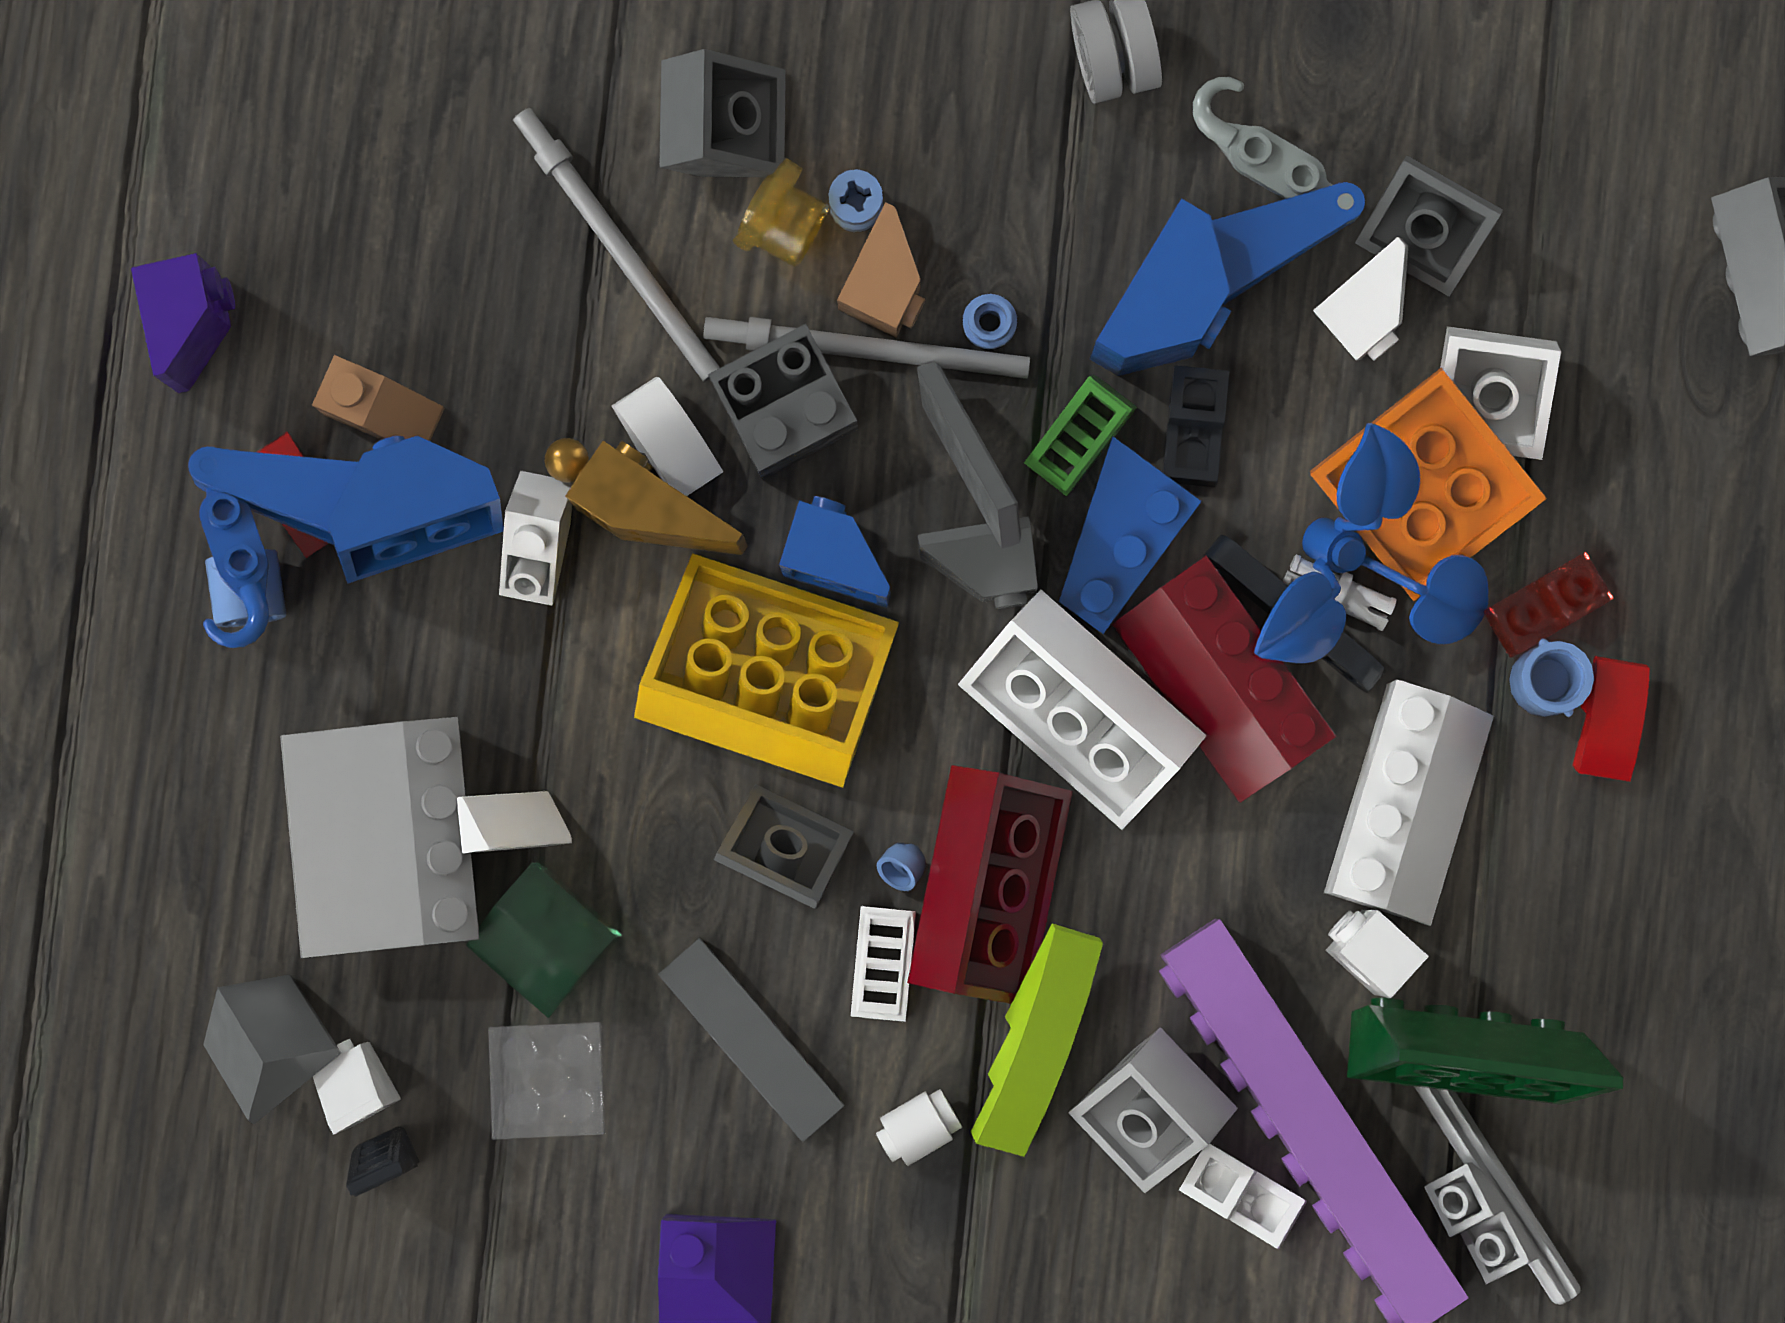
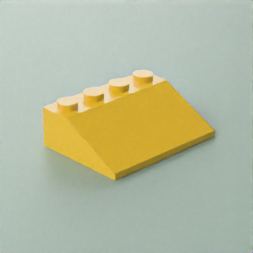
[634,553,899,788]

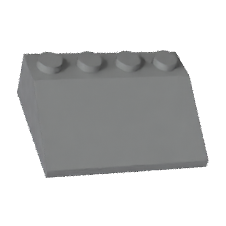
[280,717,479,958]

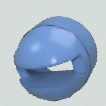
[877,843,926,891]

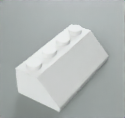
[958,590,1207,830]
[1324,680,1494,926]

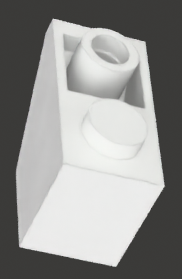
[499,471,574,606]

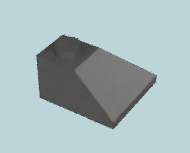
[918,516,1038,609]

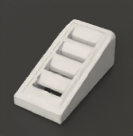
[851,906,916,1022]

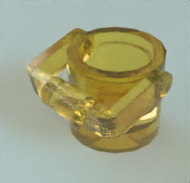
[733,158,829,268]

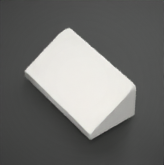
[457,791,572,853]

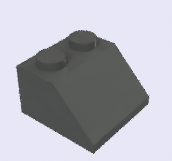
[660,49,786,177]

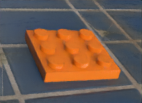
[1310,367,1547,601]

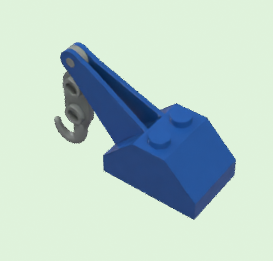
[1090,77,1365,376]

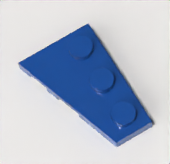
[1059,437,1201,634]

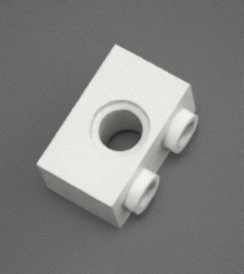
[1325,910,1429,998]

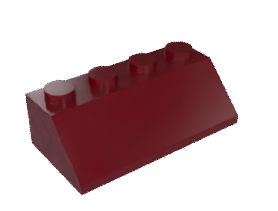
[1112,555,1336,803]
[907,765,1073,1004]

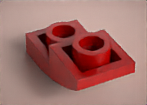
[1572,656,1650,782]

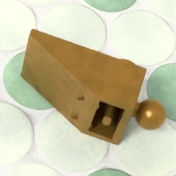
[545,438,748,555]

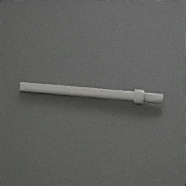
[513,108,720,382]
[703,317,1030,379]

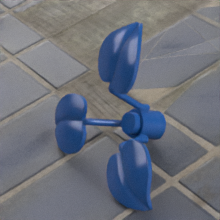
[1254,423,1488,664]

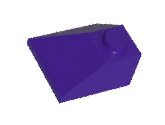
[658,1214,776,1323]

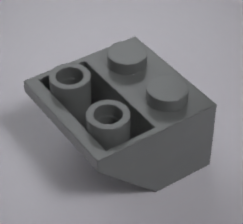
[708,324,858,480]

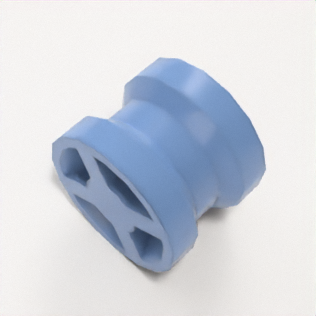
[828,169,883,232]

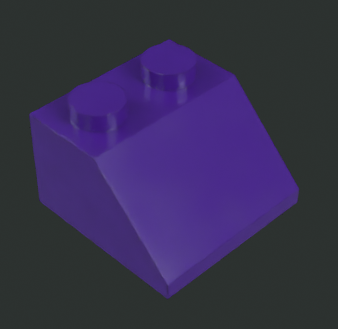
[131,253,235,393]

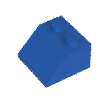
[779,496,891,608]

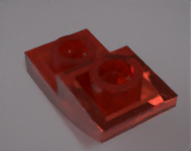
[1483,552,1614,658]

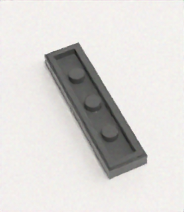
[917,361,1021,549]
[658,938,845,1143]

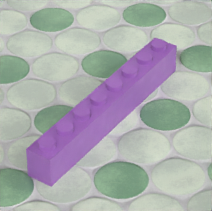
[1159,919,1468,1323]

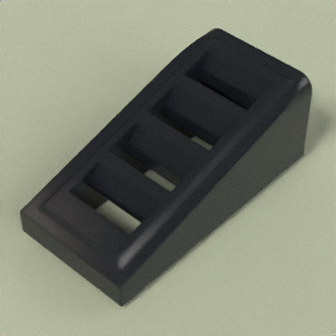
[346,1126,420,1197]

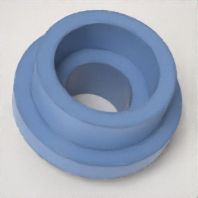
[963,294,1017,349]

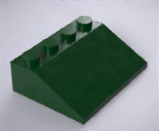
[1347,998,1624,1105]

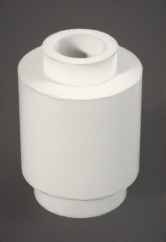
[876,1089,963,1166]

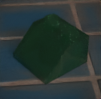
[466,862,622,1018]

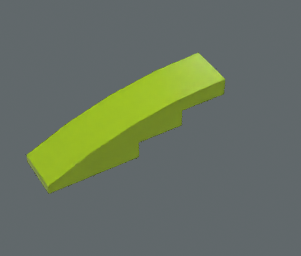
[971,923,1103,1157]

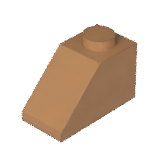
[837,202,925,338]
[312,355,445,441]

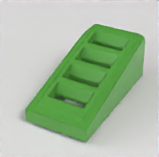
[1024,375,1137,496]

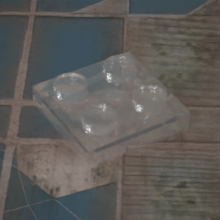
[488,1022,606,1139]

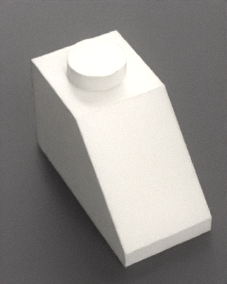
[1313,237,1409,361]
[313,1039,401,1135]

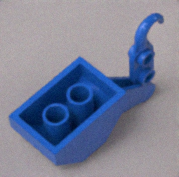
[188,436,504,648]

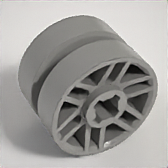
[1070,0,1162,104]

